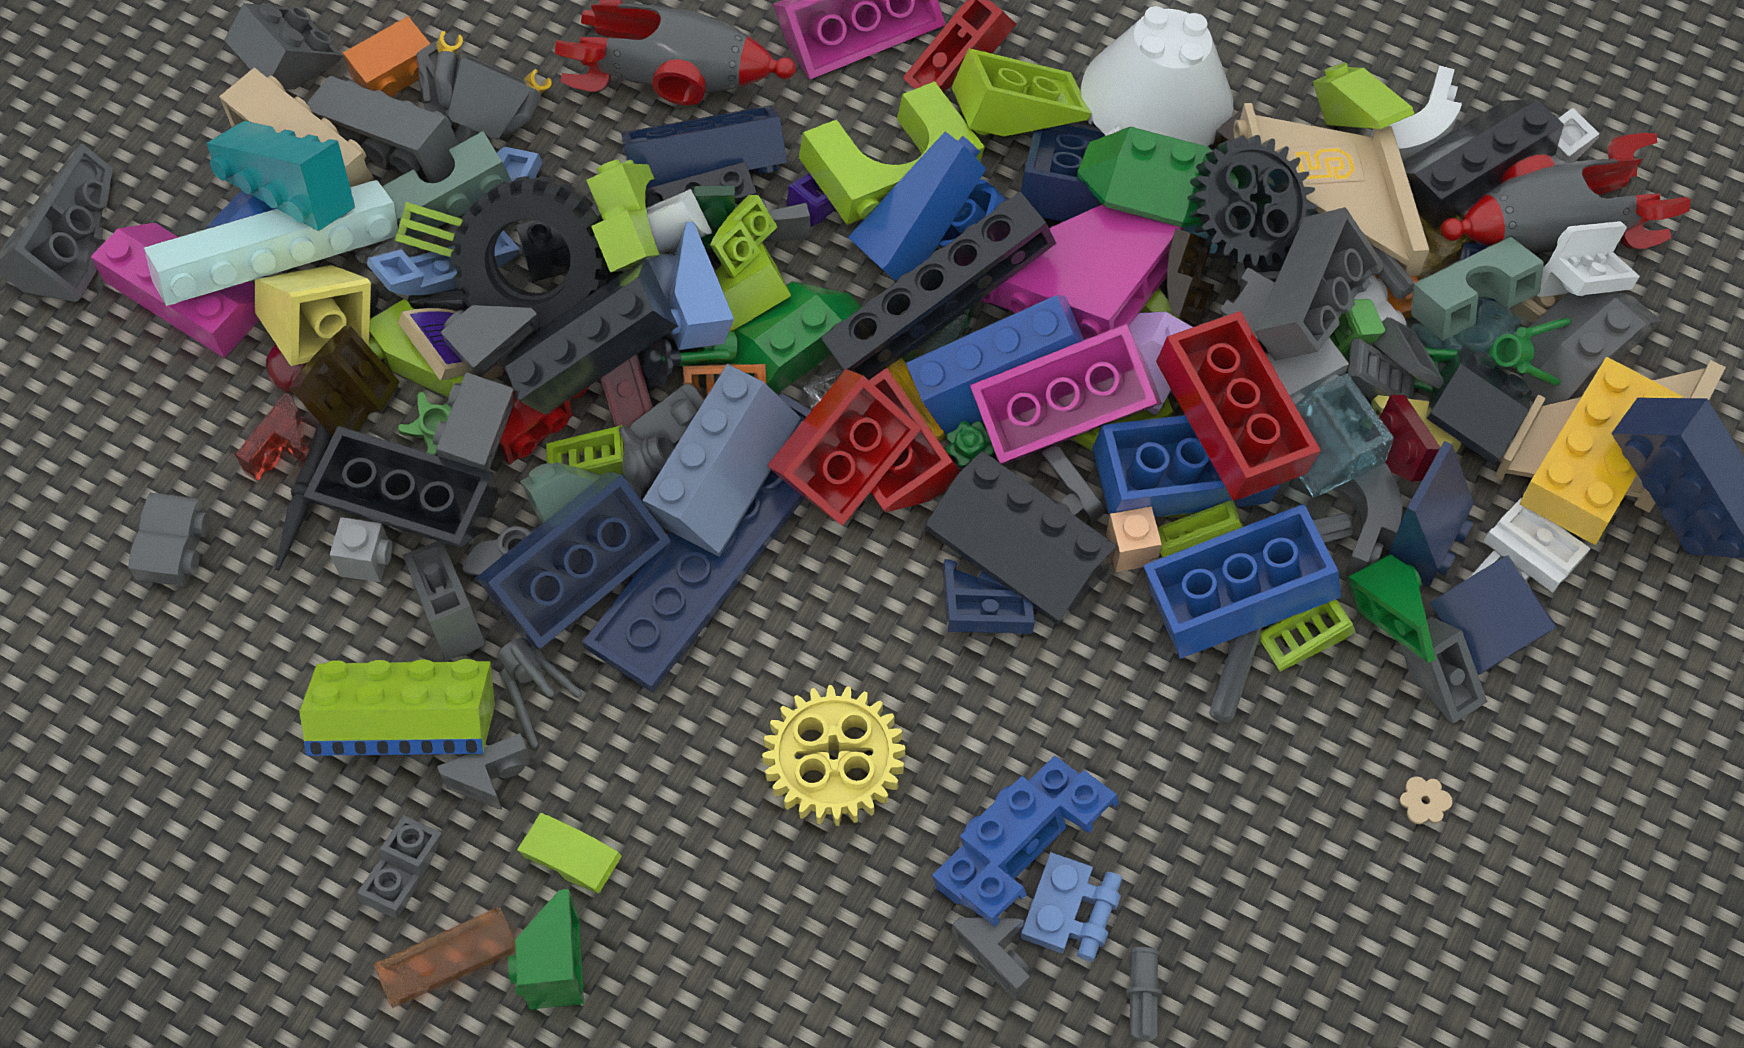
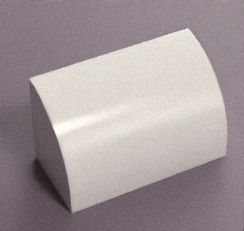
[646,189,712,253]

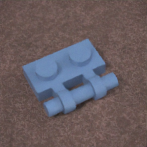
[1020,852,1122,962]

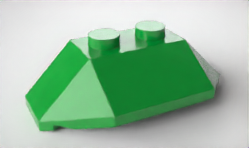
[1077,126,1238,228]
[732,281,862,394]

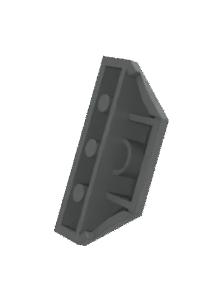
[1523,292,1662,406]

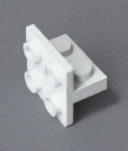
[1537,221,1640,297]

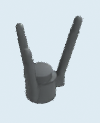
[498,638,582,749]

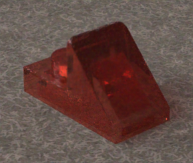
[235,392,308,481]

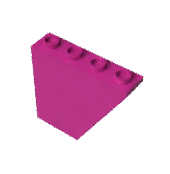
[981,205,1184,340]

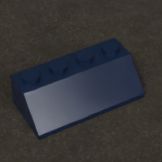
[621,105,788,189]

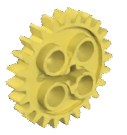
[762,685,905,826]

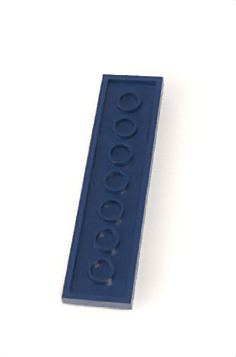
[582,393,811,693]

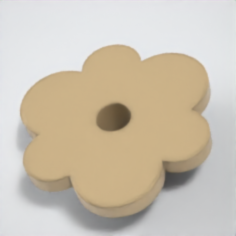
[1400,777,1452,824]

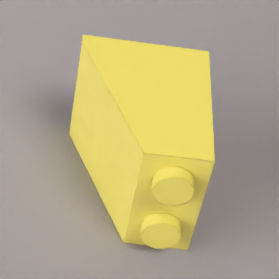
[255,265,371,366]

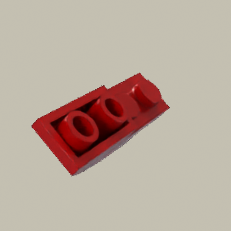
[499,386,589,465]

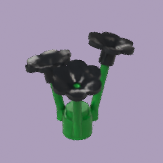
[642,331,737,391]

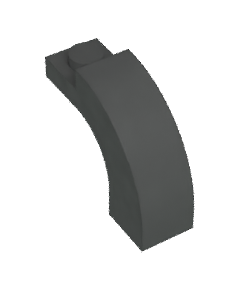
[1309,428,1402,576]

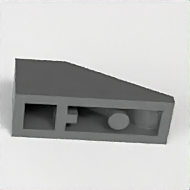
[403,541,486,661]

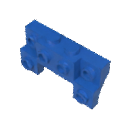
[932,755,1119,927]

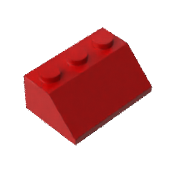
[869,368,960,513]
[767,369,922,526]

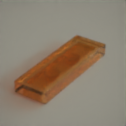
[374,906,516,1008]

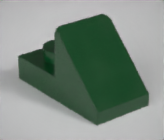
[694,185,736,254]

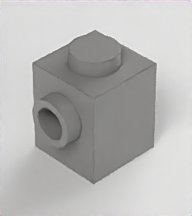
[330,517,392,582]

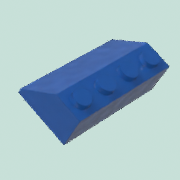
[906,295,1084,437]

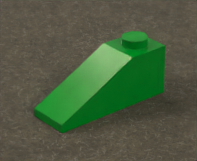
[1348,554,1436,663]

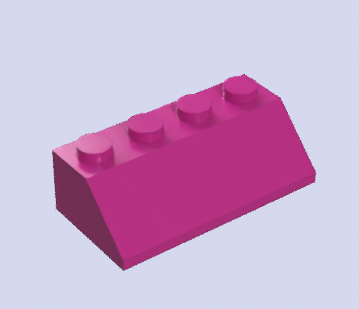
[773,0,946,80]
[91,223,259,358]
[970,324,1162,464]

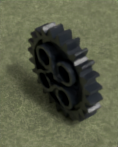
[1187,135,1316,269]

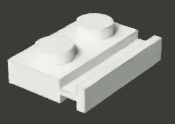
[1483,498,1590,593]

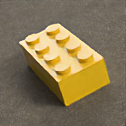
[1519,357,1683,545]

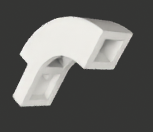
[1371,66,1462,162]

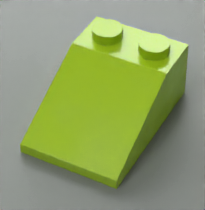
[951,48,1091,136]

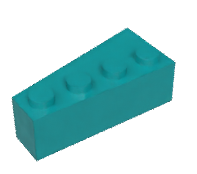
[207,121,355,231]

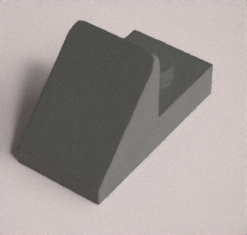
[437,733,532,810]
[952,918,1030,1001]

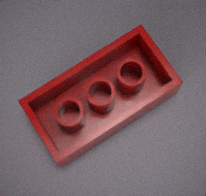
[1156,311,1321,502]

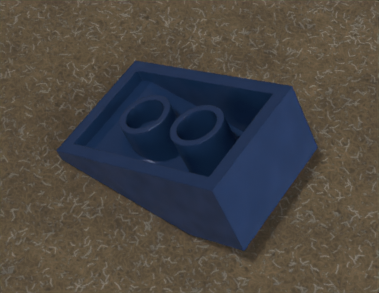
[1021,123,1105,221]
[1387,441,1474,587]

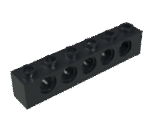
[516,162,757,283]
[821,191,1057,380]

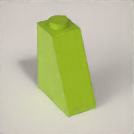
[714,243,791,331]

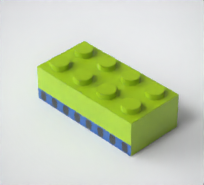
[299,659,495,756]

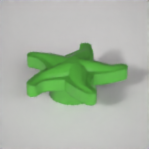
[398,392,452,455]

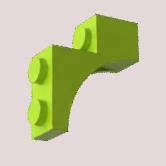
[586,159,660,272]

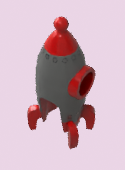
[555,0,796,106]
[1440,133,1691,252]

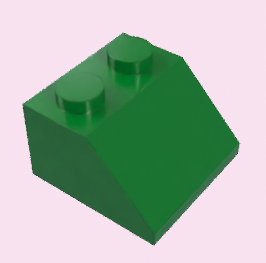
[508,889,584,1010]

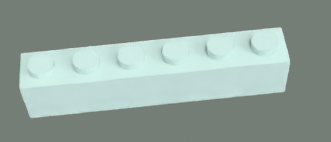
[144,180,398,306]

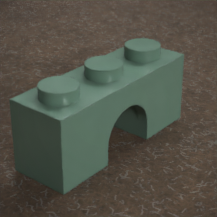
[382,131,512,238]
[1411,237,1544,341]

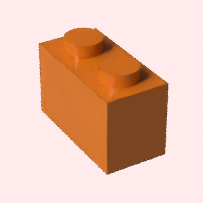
[343,16,430,97]

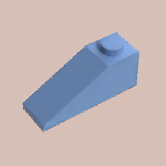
[668,222,734,350]

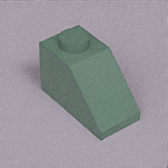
[520,462,603,525]

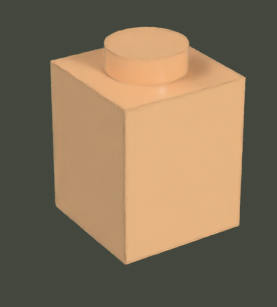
[1106,506,1162,572]

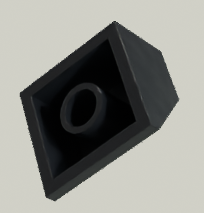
[1426,344,1532,465]

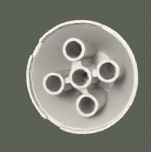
[1080,6,1233,146]

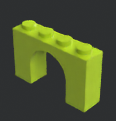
[799,82,985,225]

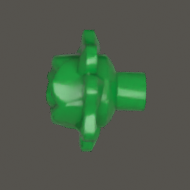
[946,421,995,468]

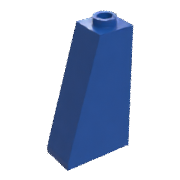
[848,131,986,282]

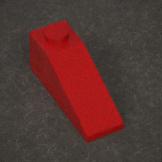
[903,0,1017,93]

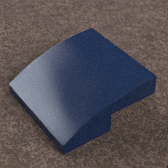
[1430,555,1557,675]

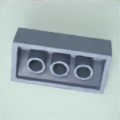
[643,364,801,556]

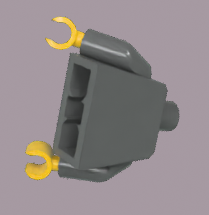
[434,31,552,144]

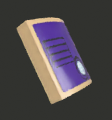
[398,308,505,381]

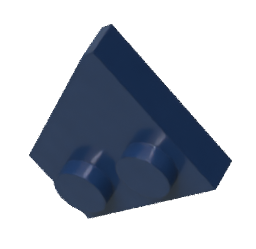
[942,559,1035,634]

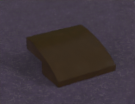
[1167,228,1215,323]
[289,325,400,436]

